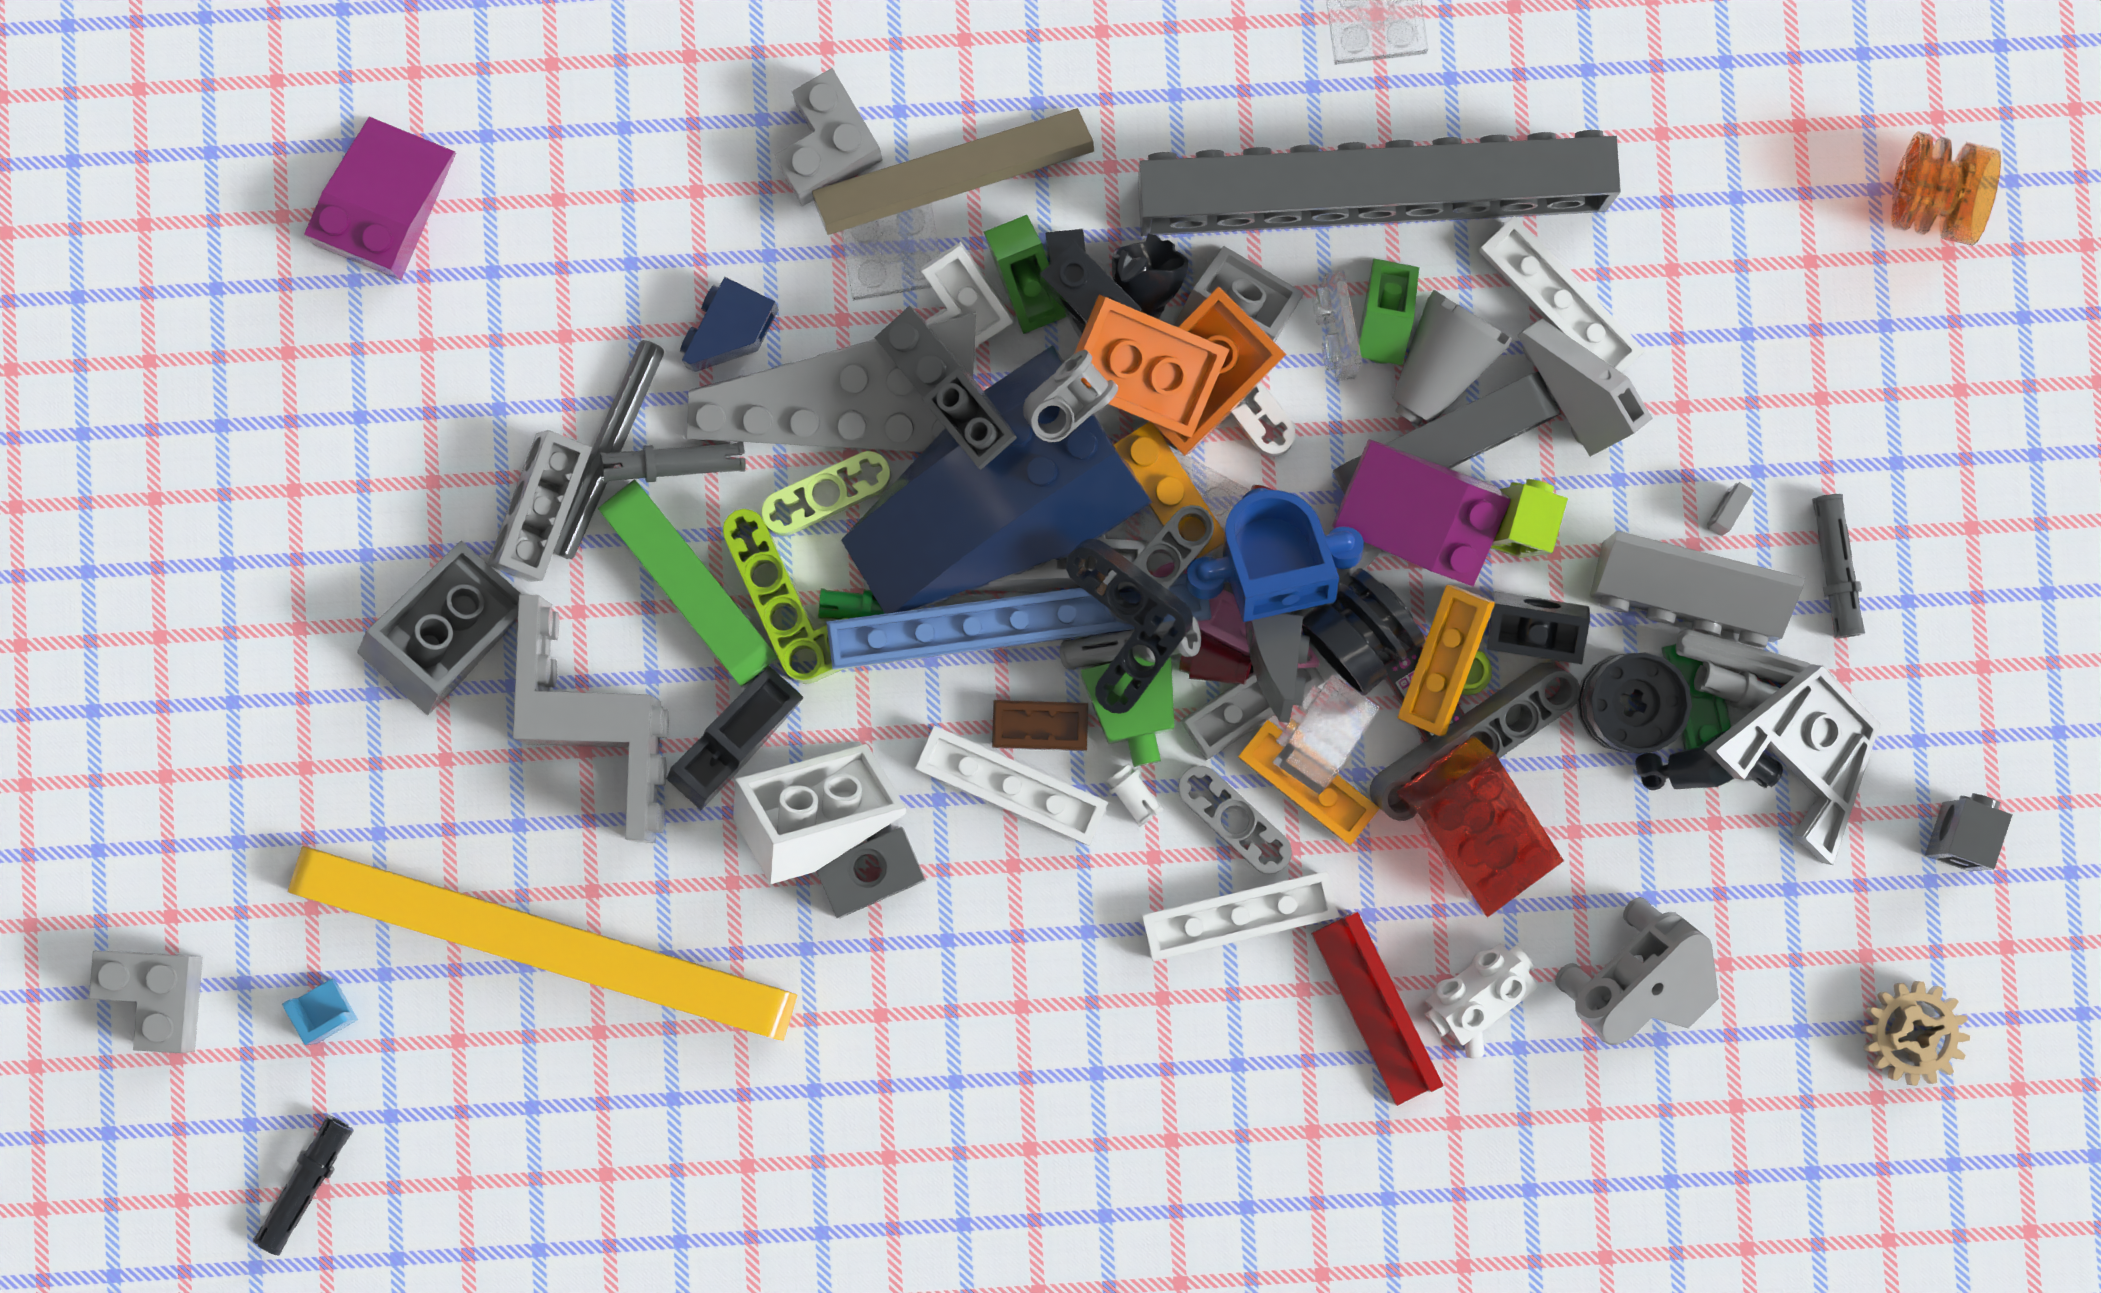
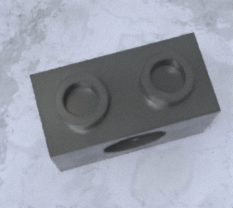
[1925,793,2013,872]
[816,824,926,919]

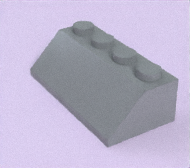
[1590,531,1805,648]

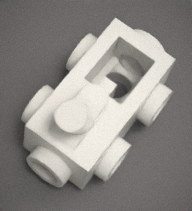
[1425,943,1538,1059]

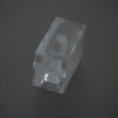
[1273,675,1379,795]

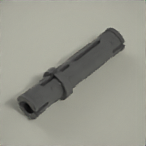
[600,442,746,483]
[1812,494,1865,639]

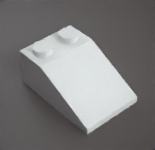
[733,744,906,884]

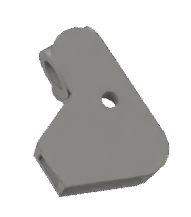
[1555,897,1719,1045]

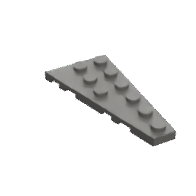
[687,312,976,452]

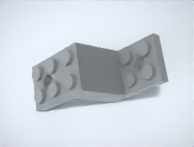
[513,594,669,843]

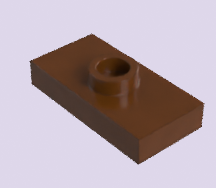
[992,700,1088,751]

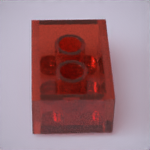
[1396,736,1564,918]

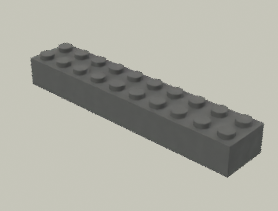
[1138,130,1621,236]

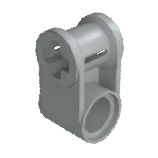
[1023,350,1118,442]

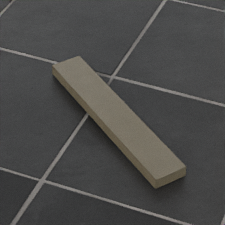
[812,108,1094,235]

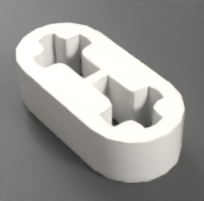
[1230,382,1295,457]

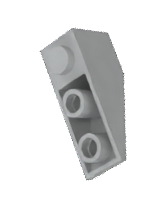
[1517,318,1653,457]

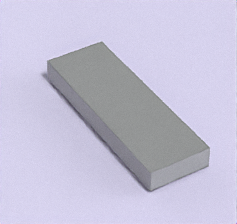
[1180,657,1325,760]

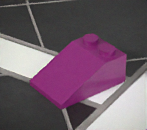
[304,116,456,280]
[1332,439,1511,587]

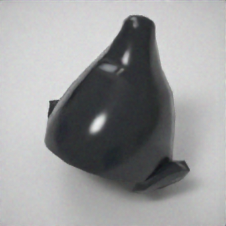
[1112,233,1189,319]

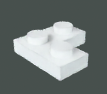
[921,241,1014,347]

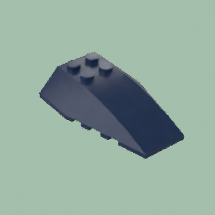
[841,345,1152,614]

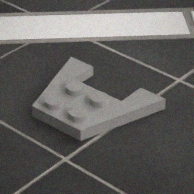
[1704,664,1881,865]

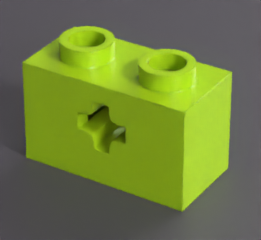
[1490,479,1568,558]

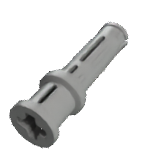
[1059,617,1201,670]

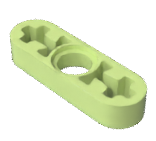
[762,451,891,536]

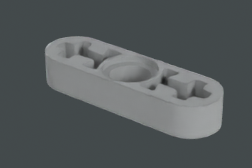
[1178,766,1292,874]

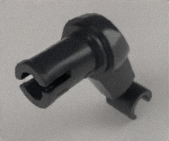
[1635,731,1783,790]

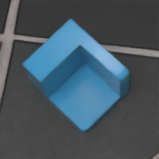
[282,979,358,1045]

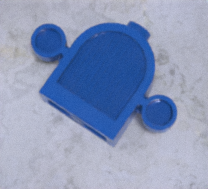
[1186,488,1364,622]

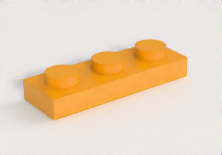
[1113,421,1225,559]
[1397,585,1495,736]
[1237,720,1380,846]

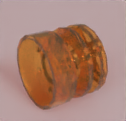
[1891,131,2001,246]

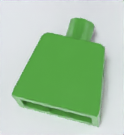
[1081,656,1174,767]

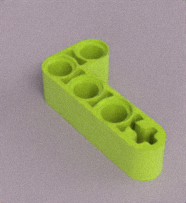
[723,509,848,684]

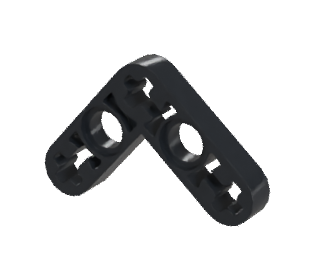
[1066,539,1193,714]

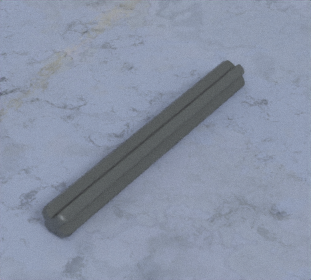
[553,340,664,560]

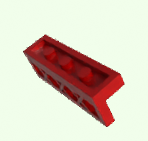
[1311,912,1444,1106]

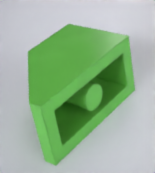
[984,215,1067,334]
[1356,258,1420,365]

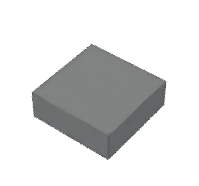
[1707,482,1754,536]

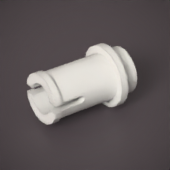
[1106,764,1164,827]

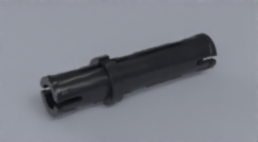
[253,1115,354,1256]

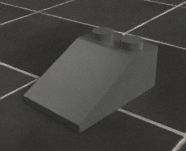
[357,540,521,716]

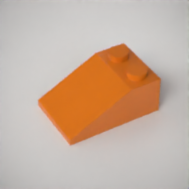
[1150,286,1287,456]

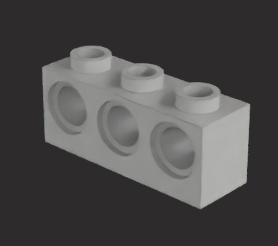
[487,430,592,582]

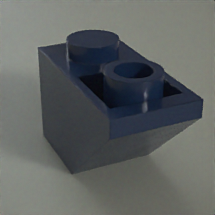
[680,277,779,372]

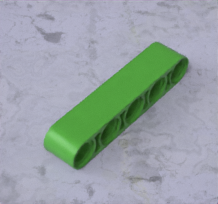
[598,479,778,687]

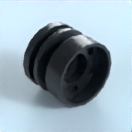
[1302,568,1425,696]
[1577,652,1692,754]

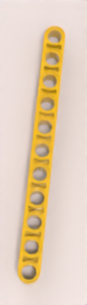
[287,846,798,1041]

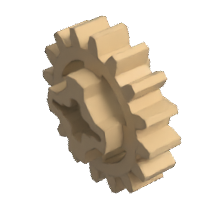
[1861,981,1970,1086]

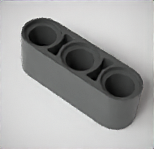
[1108,505,1214,625]

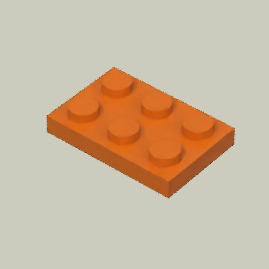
[1074,294,1230,438]

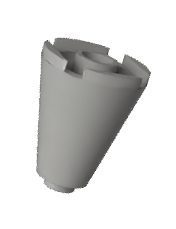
[1392,290,1513,426]

